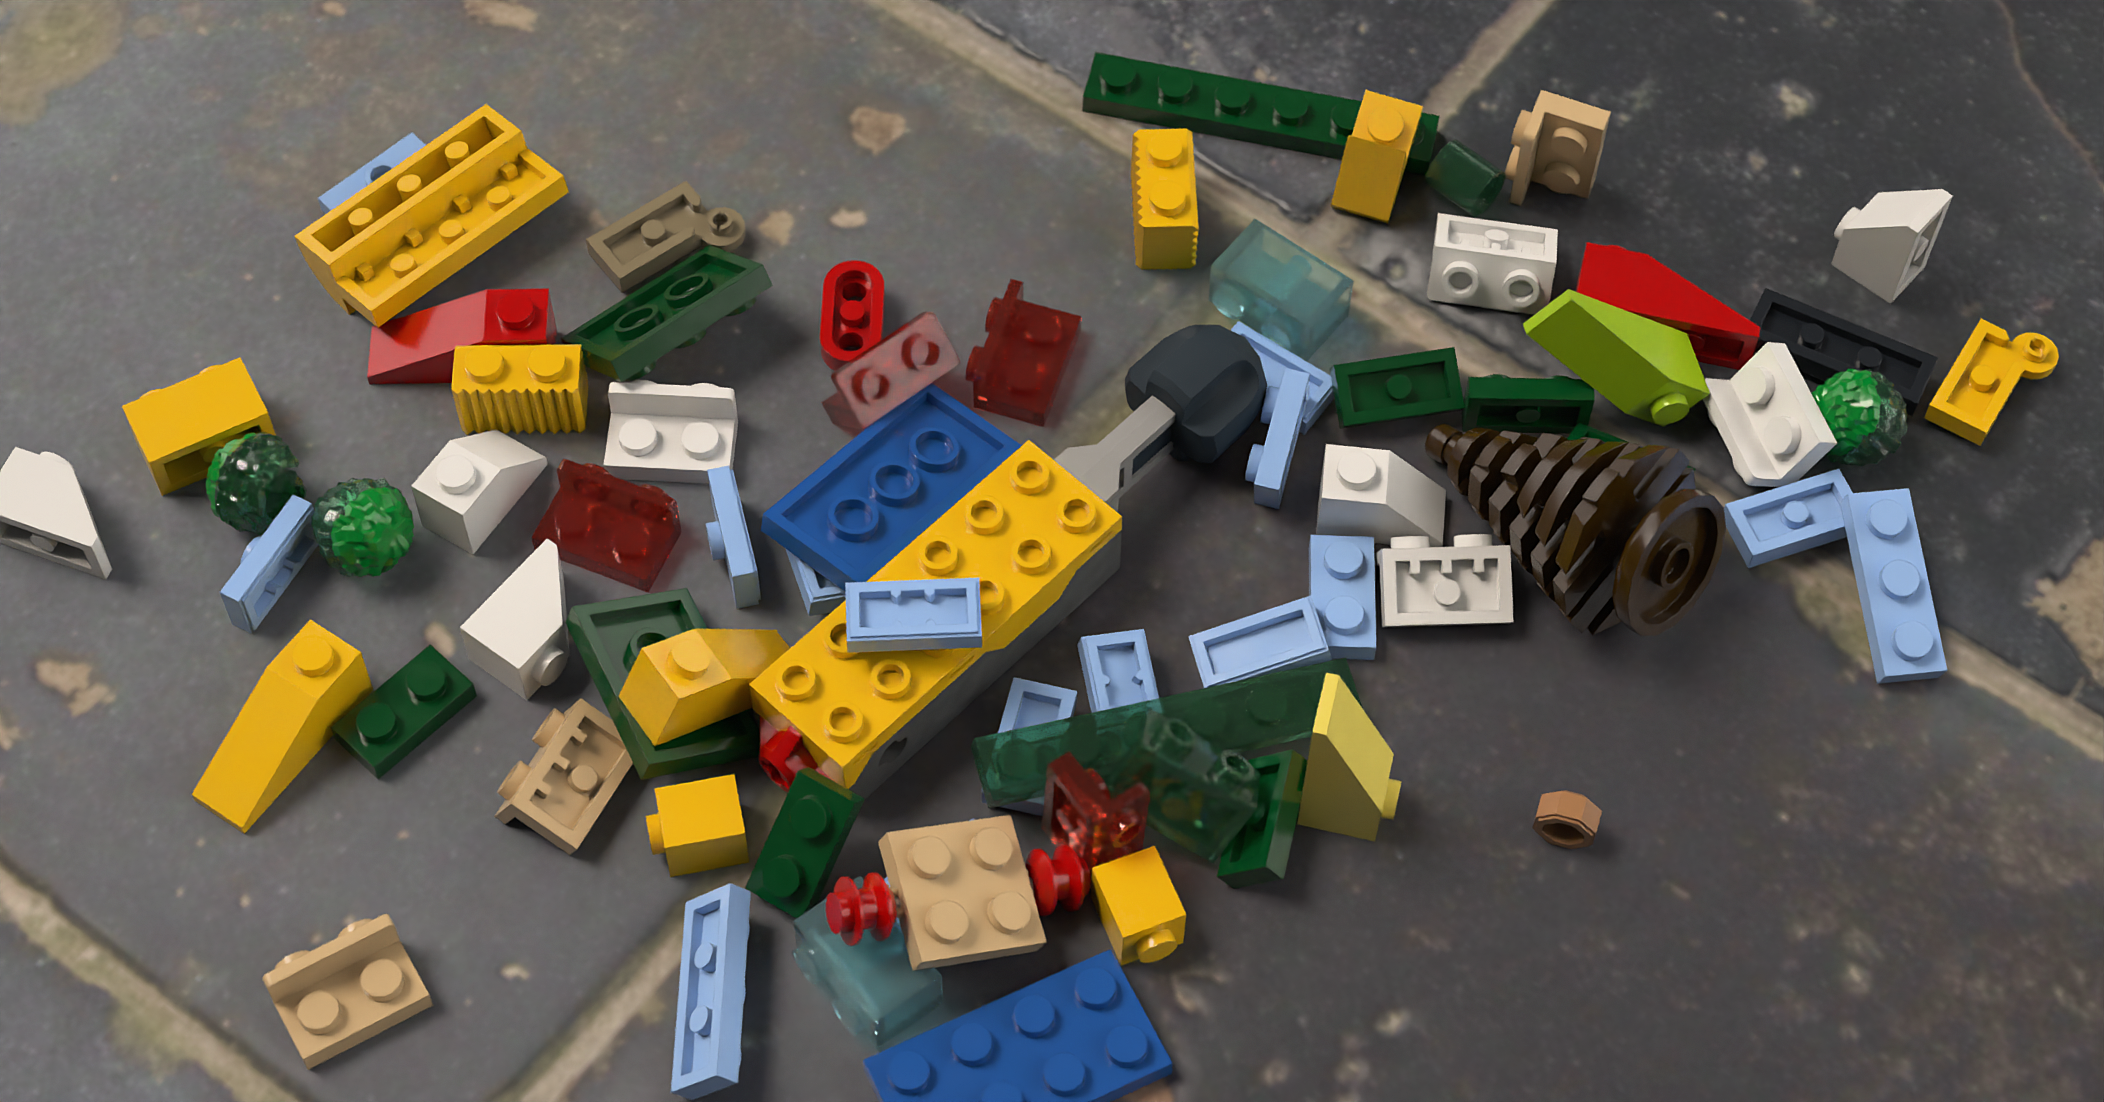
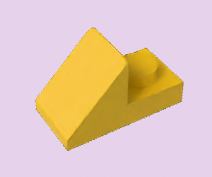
[1331,90,1423,224]

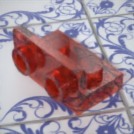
[965,279,1081,427]
[822,311,961,429]
[531,459,682,593]
[1042,751,1151,878]

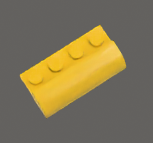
[294,104,569,328]

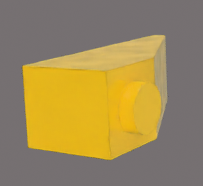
[192,619,373,834]
[619,628,790,746]

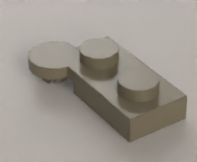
[586,181,746,293]

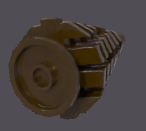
[1425,424,1726,636]

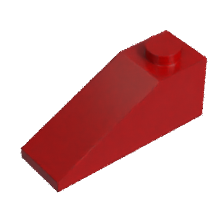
[1575,242,1761,370]
[367,288,557,384]

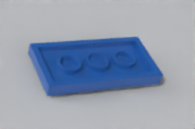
[761,379,1022,592]
[863,949,1173,1102]

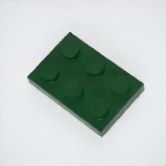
[560,245,773,382]
[565,588,760,780]

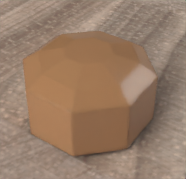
[1533,790,1602,849]

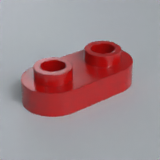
[820,260,885,375]

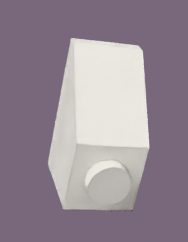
[1831,189,1953,304]
[411,430,548,555]
[1316,444,1446,547]
[0,447,112,579]
[460,539,570,700]

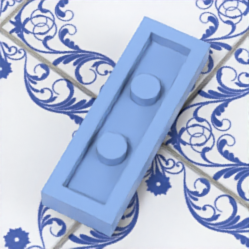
[1840,488,1947,684]
[671,883,751,1100]

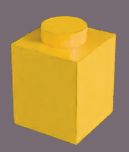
[646,774,750,877]
[1091,846,1186,965]

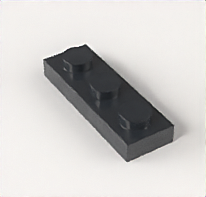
[1750,288,1938,417]

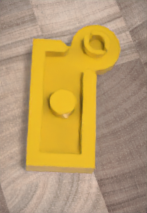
[1924,318,2059,446]

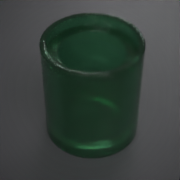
[1425,139,1506,217]

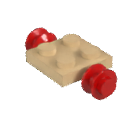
[826,815,1091,971]

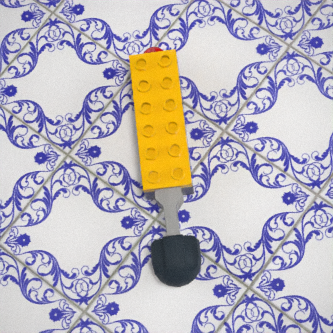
[749,325,1267,799]

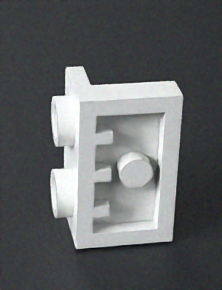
[1427,213,1558,314]
[1703,342,1837,487]
[604,380,738,484]
[1375,534,1514,627]

